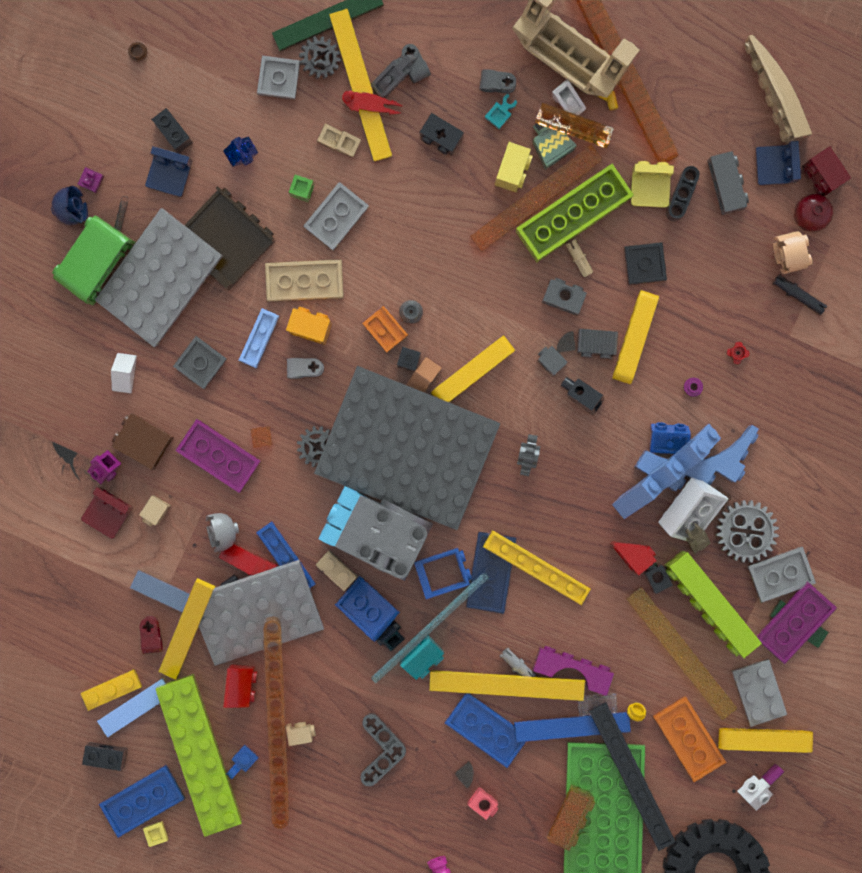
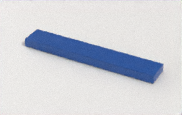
[514,712,631,742]

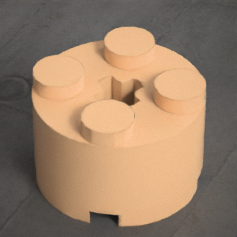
[773,231,812,274]

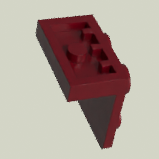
[81,487,133,539]

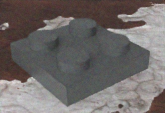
[173,336,227,390]

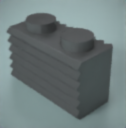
[577,329,618,359]

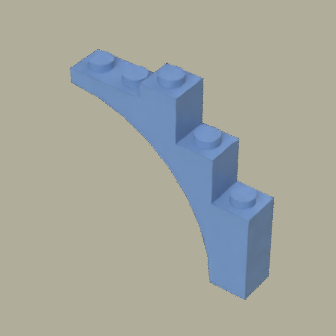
[612,424,721,519]
[634,425,759,491]

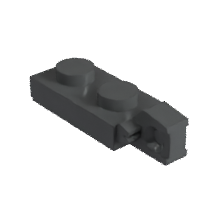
[371,54,417,98]

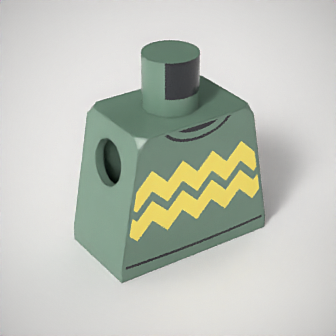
[533,120,577,170]

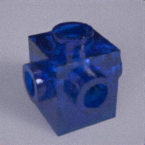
[223,136,258,167]

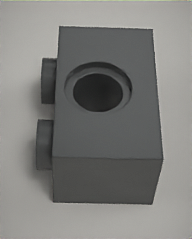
[542,278,587,316]

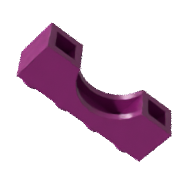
[532,646,614,696]

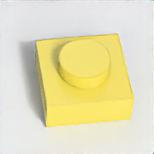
[143,821,169,847]

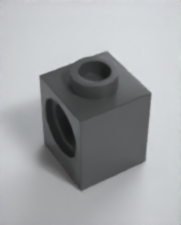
[537,346,568,377]

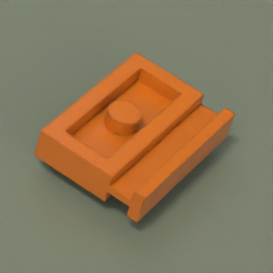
[362,306,408,353]

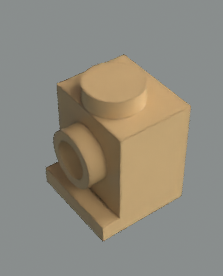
[286,722,316,746]

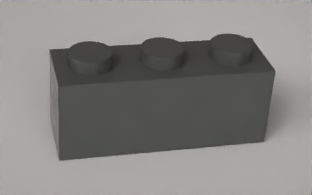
[707,151,749,215]

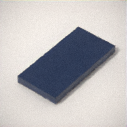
[466,531,516,614]

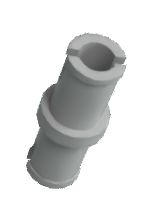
[500,648,536,677]

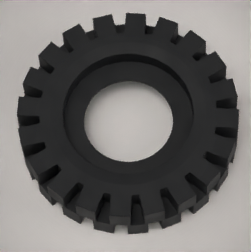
[662,819,771,873]

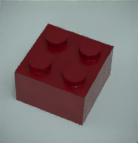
[802,146,851,196]

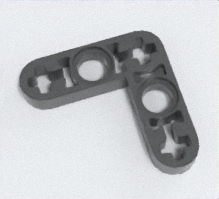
[360,713,406,786]

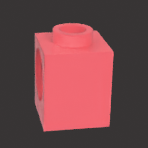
[468,787,498,820]

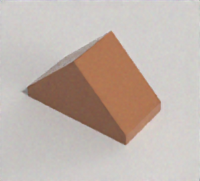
[406,357,442,393]

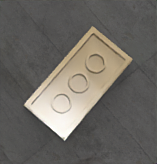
[265,260,343,302]

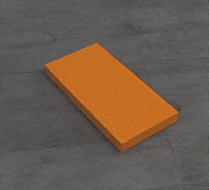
[653,696,727,782]

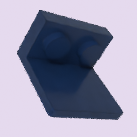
[755,141,801,185]
[145,146,193,197]

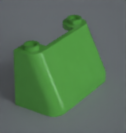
[52,216,136,305]

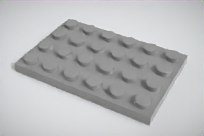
[95,208,223,347]
[188,560,324,666]

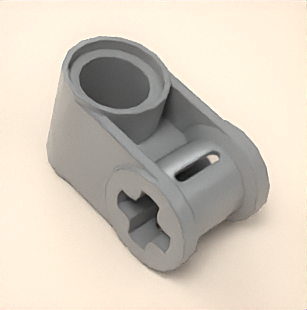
[287,358,324,379]

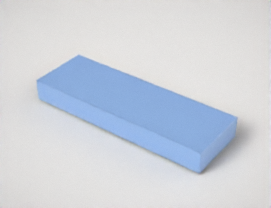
[239,308,280,368]

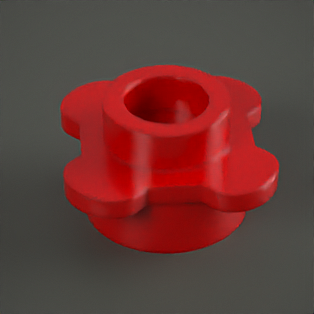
[726,342,750,365]

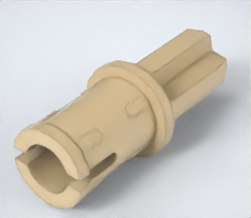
[565,239,593,277]

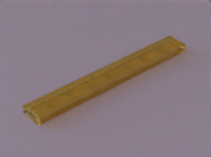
[626,587,737,720]

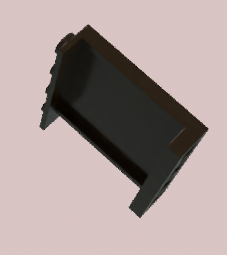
[185,186,275,291]

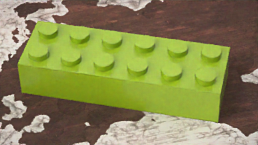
[515,164,634,263]
[664,551,762,658]

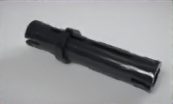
[772,274,827,315]

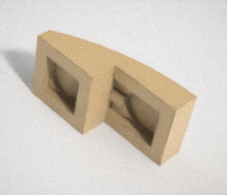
[316,123,361,157]

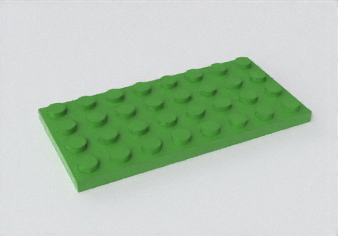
[563,742,645,873]

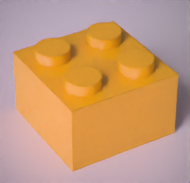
[286,307,332,345]

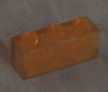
[547,784,595,851]

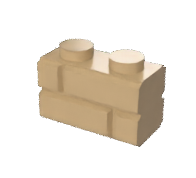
[316,550,358,591]

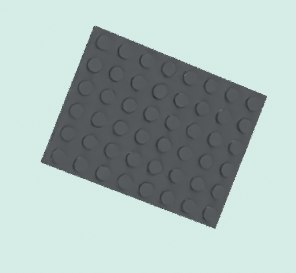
[314,366,501,530]

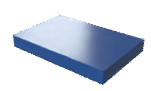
[335,576,400,642]

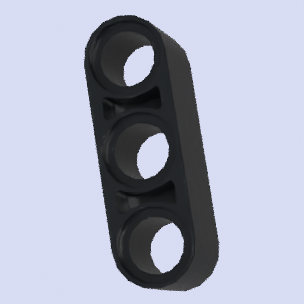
[666,166,700,222]

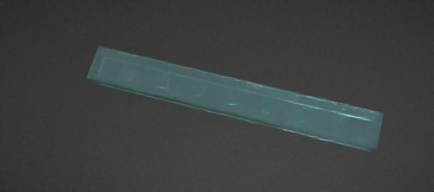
[371,573,490,683]

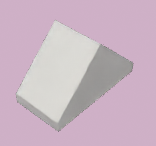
[111,353,137,393]

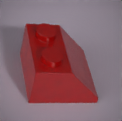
[610,541,657,575]
[223,664,258,708]

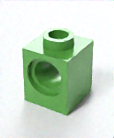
[289,175,315,203]

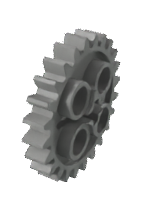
[715,500,779,563]

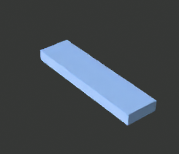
[97,678,166,737]

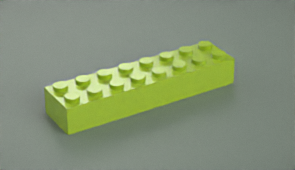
[155,674,242,837]

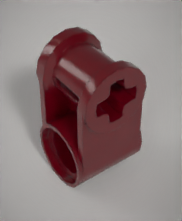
[139,616,163,654]

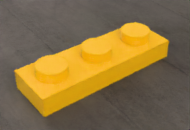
[81,669,142,711]

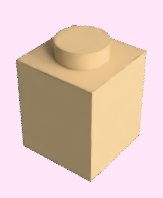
[140,495,171,526]

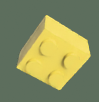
[495,142,533,192]

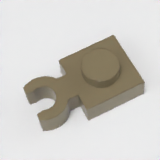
[685,523,710,554]

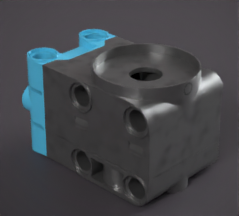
[318,486,433,581]

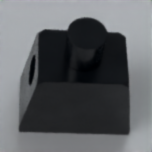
[561,377,604,416]

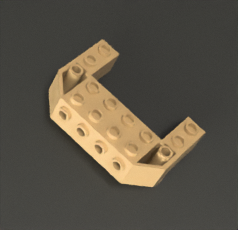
[512,0,640,98]

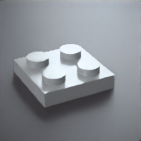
[257,56,300,100]

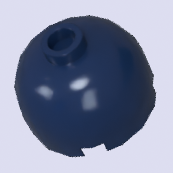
[51,186,88,225]

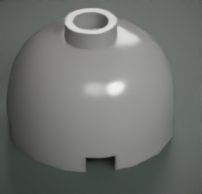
[206,513,239,552]

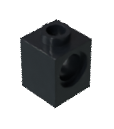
[397,347,421,372]
[643,562,673,594]

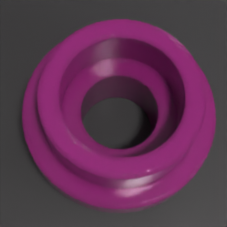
[684,377,703,397]

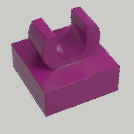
[78,167,104,193]

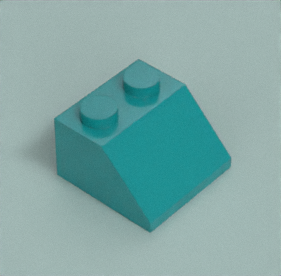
[400,635,444,680]

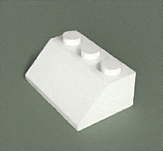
[658,478,728,541]

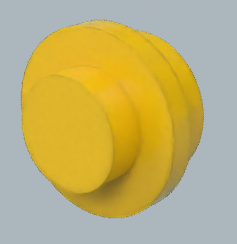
[627,703,646,722]

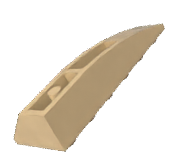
[744,35,812,145]

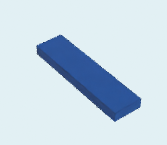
[256,521,316,588]

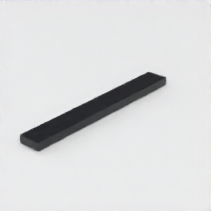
[589,702,676,851]

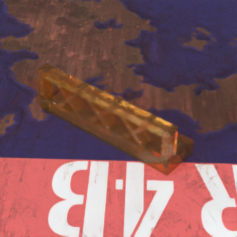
[535,103,614,148]

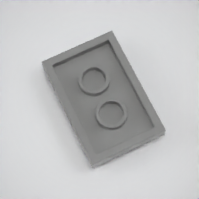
[303,182,369,251]
[747,547,816,603]
[732,659,787,727]

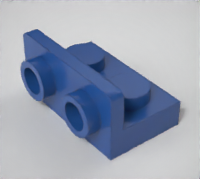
[649,422,691,454]

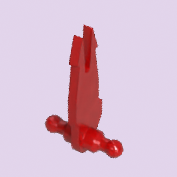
[342,90,402,115]

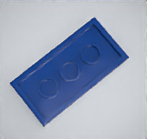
[445,693,526,768]
[99,765,186,838]

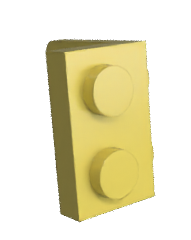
[631,161,674,208]

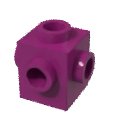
[87,450,121,485]

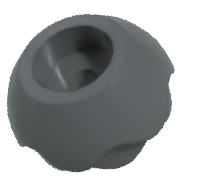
[399,300,423,324]

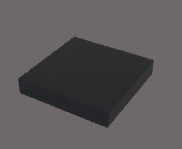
[624,242,667,285]

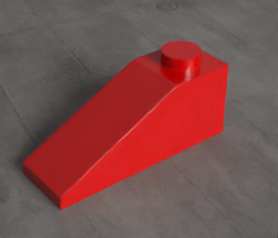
[218,544,279,576]

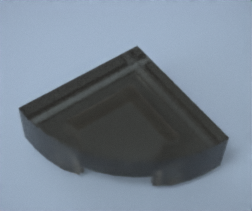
[556,331,576,353]
[455,761,474,788]

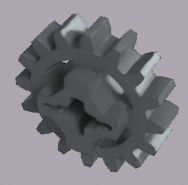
[299,36,341,79]
[297,426,331,467]
[517,434,541,476]

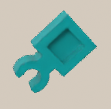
[485,94,517,130]

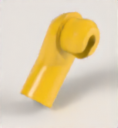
[598,91,618,111]

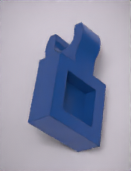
[226,744,259,779]

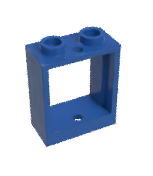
[414,547,472,599]

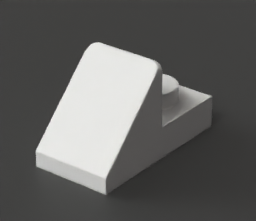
[552,80,587,120]

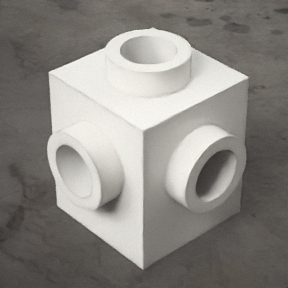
[738,775,773,811]

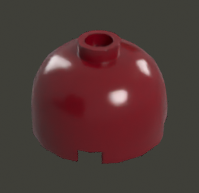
[794,194,834,232]

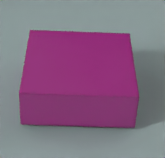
[761,763,784,785]

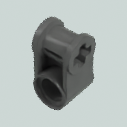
[401,44,431,84]
[479,69,516,94]

